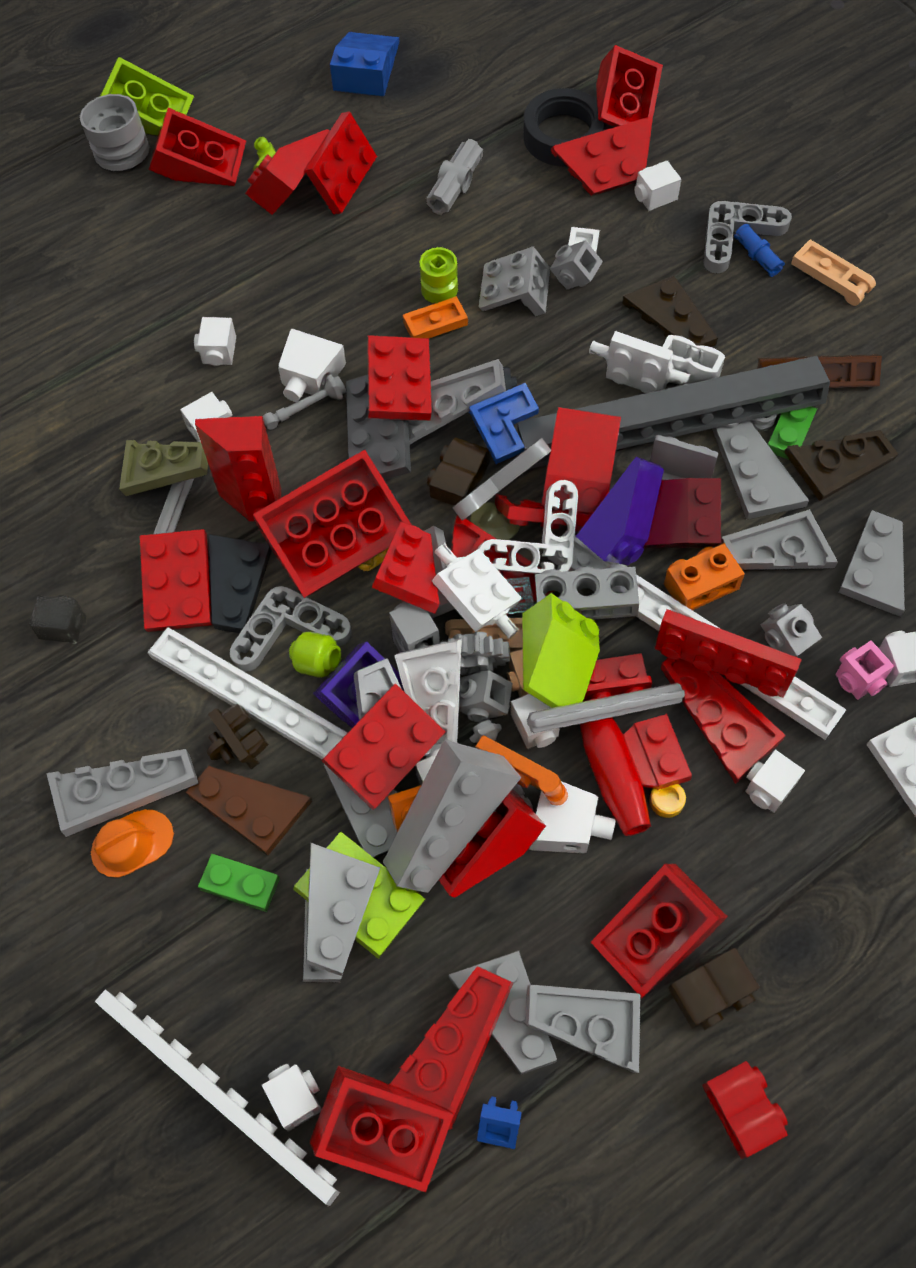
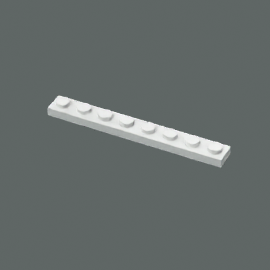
[95,990,340,1206]

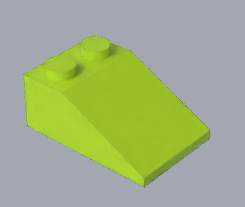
[101,57,194,136]
[522,593,600,708]

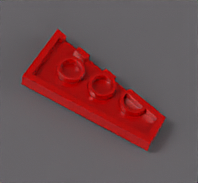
[661,658,786,784]
[389,966,513,1130]

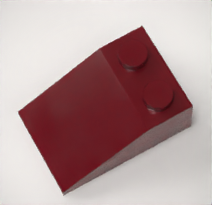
[643,478,721,548]

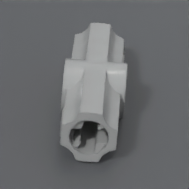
[427,139,483,215]

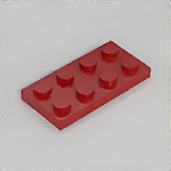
[655,609,802,698]

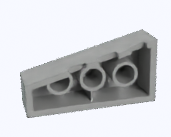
[383,740,522,893]

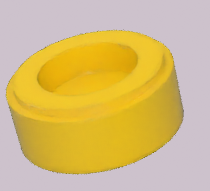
[649,784,686,818]

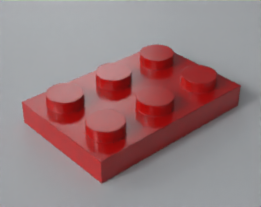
[304,112,377,214]
[367,336,432,421]
[140,529,212,632]
[321,683,446,810]

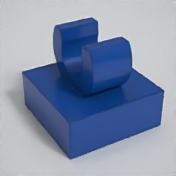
[477,1096,522,1149]

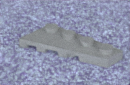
[712,420,809,520]
[47,749,199,837]

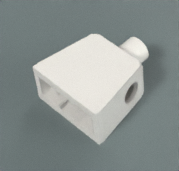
[278,329,346,402]
[529,781,616,853]

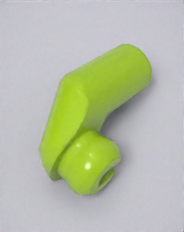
[253,137,276,170]

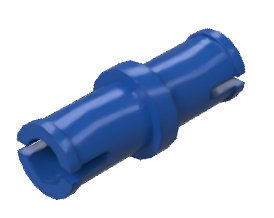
[734,224,785,277]

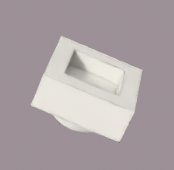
[568,227,600,252]

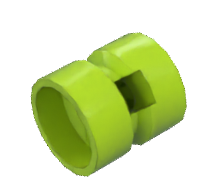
[419,247,458,303]

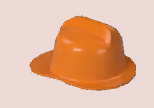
[91,809,174,878]

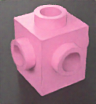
[835,641,894,700]

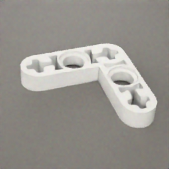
[477,480,578,574]

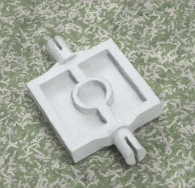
[589,331,691,393]
[432,543,522,639]

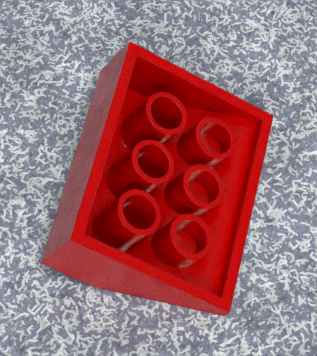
[253,450,412,599]

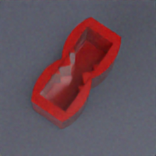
[702,1061,788,1159]

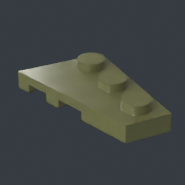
[119,440,208,496]

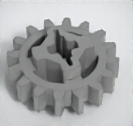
[439,632,510,675]

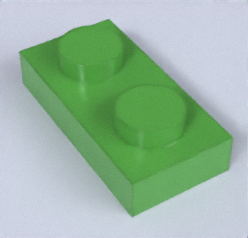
[768,406,817,460]
[198,854,280,912]

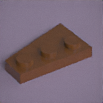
[186,766,312,856]

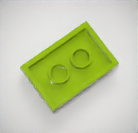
[293,832,425,959]

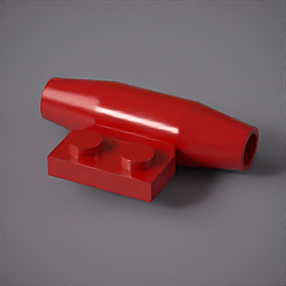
[580,698,692,836]

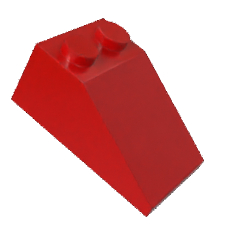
[596,45,663,127]
[149,107,246,186]
[245,129,329,215]
[541,407,621,514]
[439,789,546,898]
[590,864,728,998]
[310,1066,454,1192]

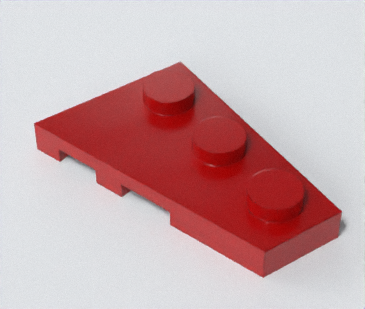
[495,494,592,531]
[372,522,439,614]

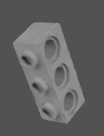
[535,564,639,619]

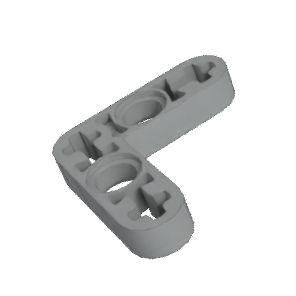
[703,201,792,273]
[452,438,552,520]
[230,586,352,672]

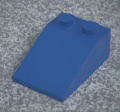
[330,32,400,96]

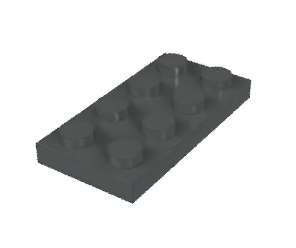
[346,374,411,480]

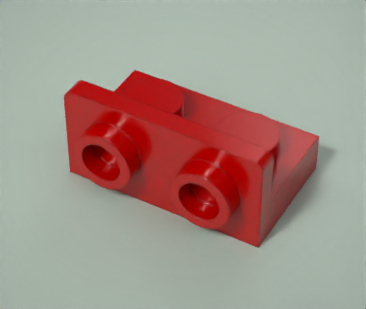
[583,653,652,702]

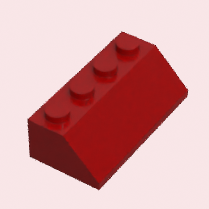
[195,416,281,521]

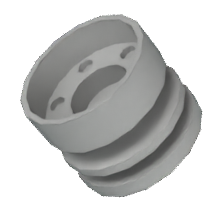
[80,94,150,171]

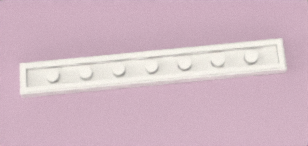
[148,627,348,759]

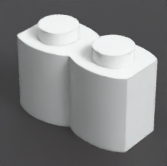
[662,335,725,384]

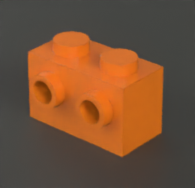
[664,543,745,611]

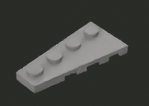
[408,359,506,444]

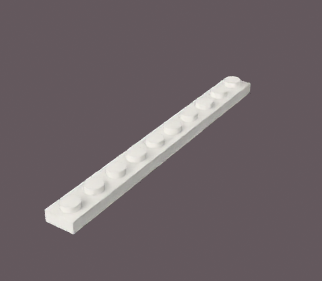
[548,531,846,740]

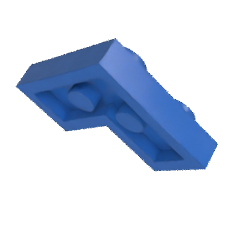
[469,383,539,464]

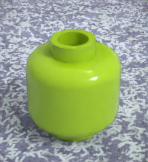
[289,632,341,678]

